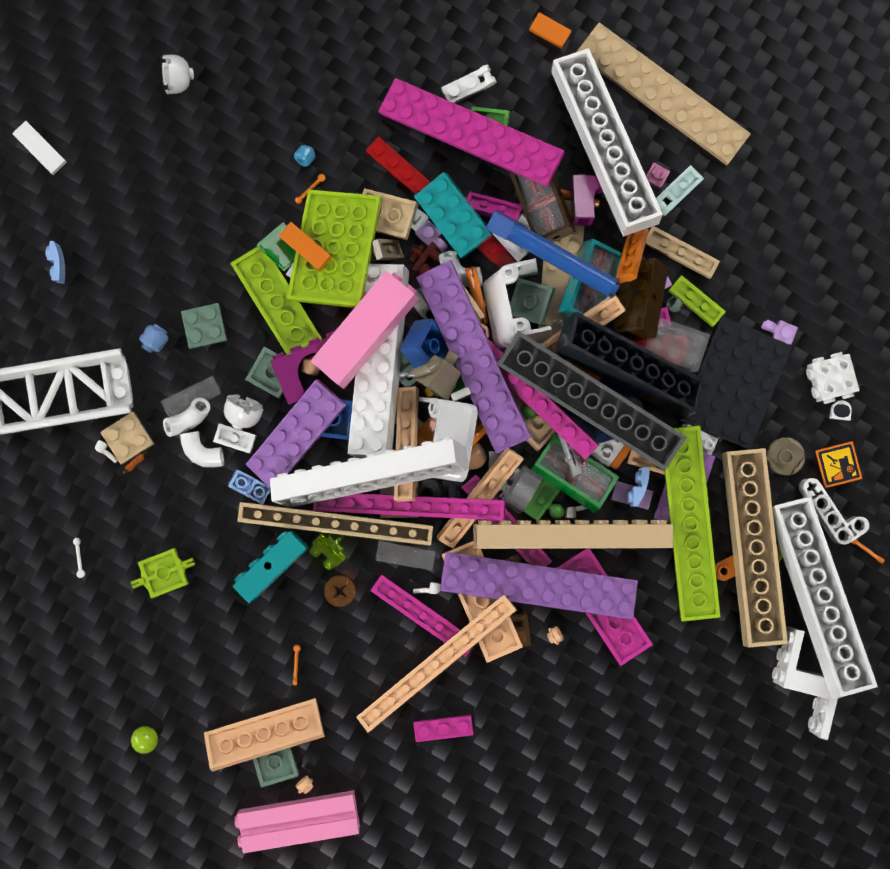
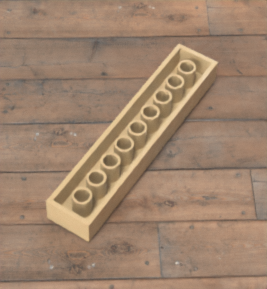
[722,448,788,647]
[473,520,673,549]

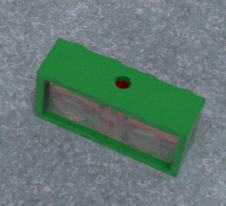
[530,434,619,513]

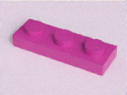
[467,192,523,222]
[413,715,473,742]

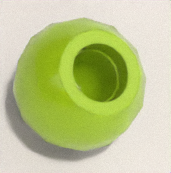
[131,726,158,754]

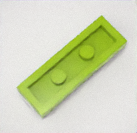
[668,275,726,327]

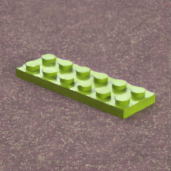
[230,247,322,354]

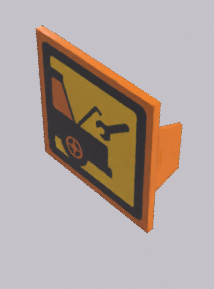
[815,441,862,488]

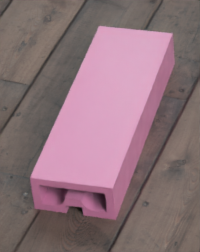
[311,271,419,389]
[235,790,360,853]

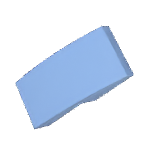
[46,241,65,284]
[627,467,650,507]
[228,469,271,504]

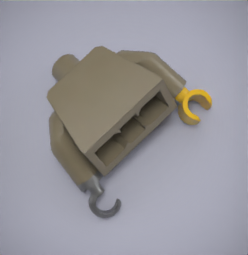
[399,350,461,400]

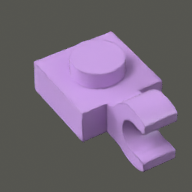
[415,220,448,253]
[761,320,798,345]

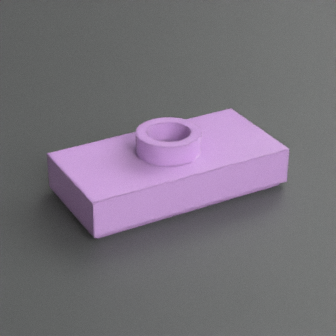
[610,481,653,510]

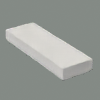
[12,121,67,175]

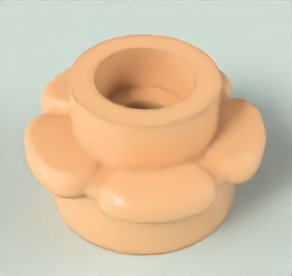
[547,626,564,645]
[295,776,313,794]

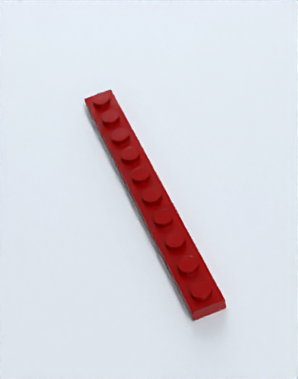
[366,136,520,269]

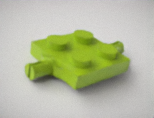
[131,548,195,598]

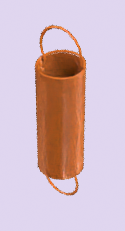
[123,452,147,474]

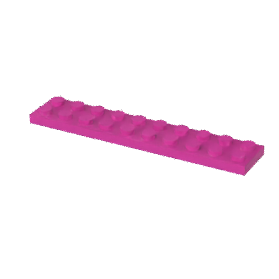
[378,78,565,187]

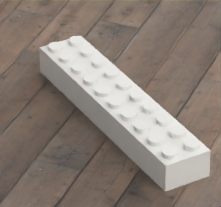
[551,48,663,236]
[348,264,409,458]
[270,437,469,508]
[772,497,878,699]

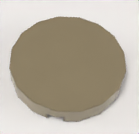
[766,438,805,475]

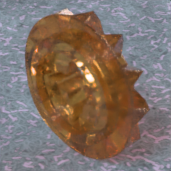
[324,576,355,607]

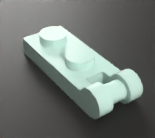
[656,165,704,216]

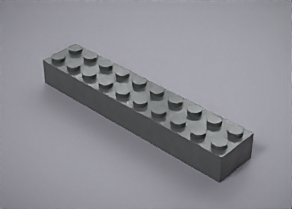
[496,330,687,470]

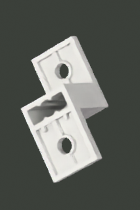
[772,626,838,740]

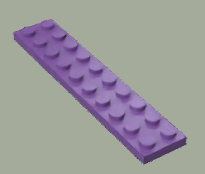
[416,260,532,454]
[440,552,638,620]

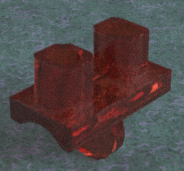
[410,241,441,275]

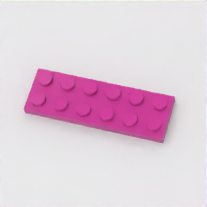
[557,548,653,666]

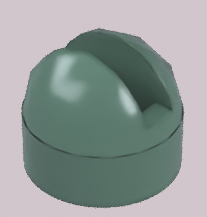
[666,295,683,312]

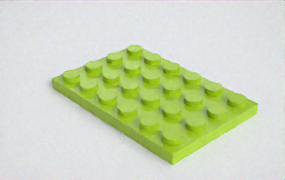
[287,190,382,308]

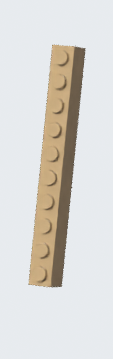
[237,502,433,545]

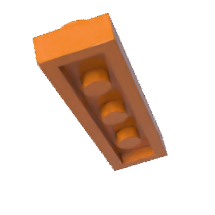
[615,228,649,284]

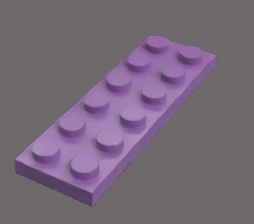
[246,379,346,489]

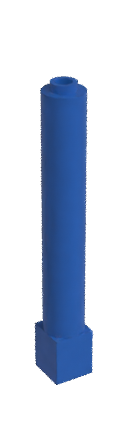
[486,211,620,297]

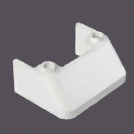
[483,258,552,351]
[419,397,478,482]

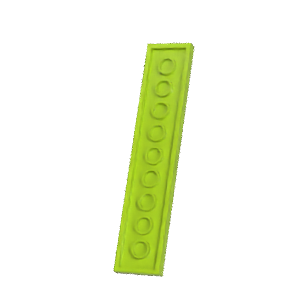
[665,425,720,621]

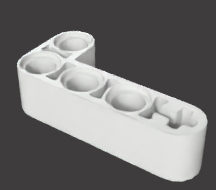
[799,478,869,544]

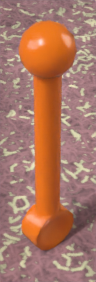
[295,174,326,204]
[851,539,885,564]
[293,645,301,685]

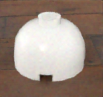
[162,55,194,94]
[224,395,263,430]

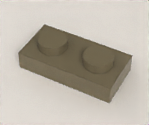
[372,239,404,260]

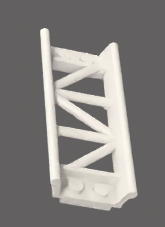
[0,348,133,435]

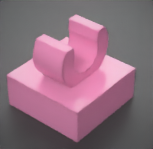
[646,163,670,189]

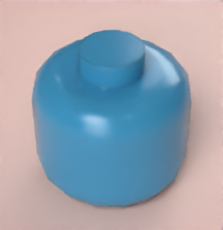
[294,145,315,167]

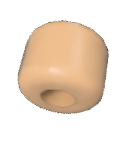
[300,356,320,376]

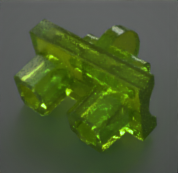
[310,534,347,570]

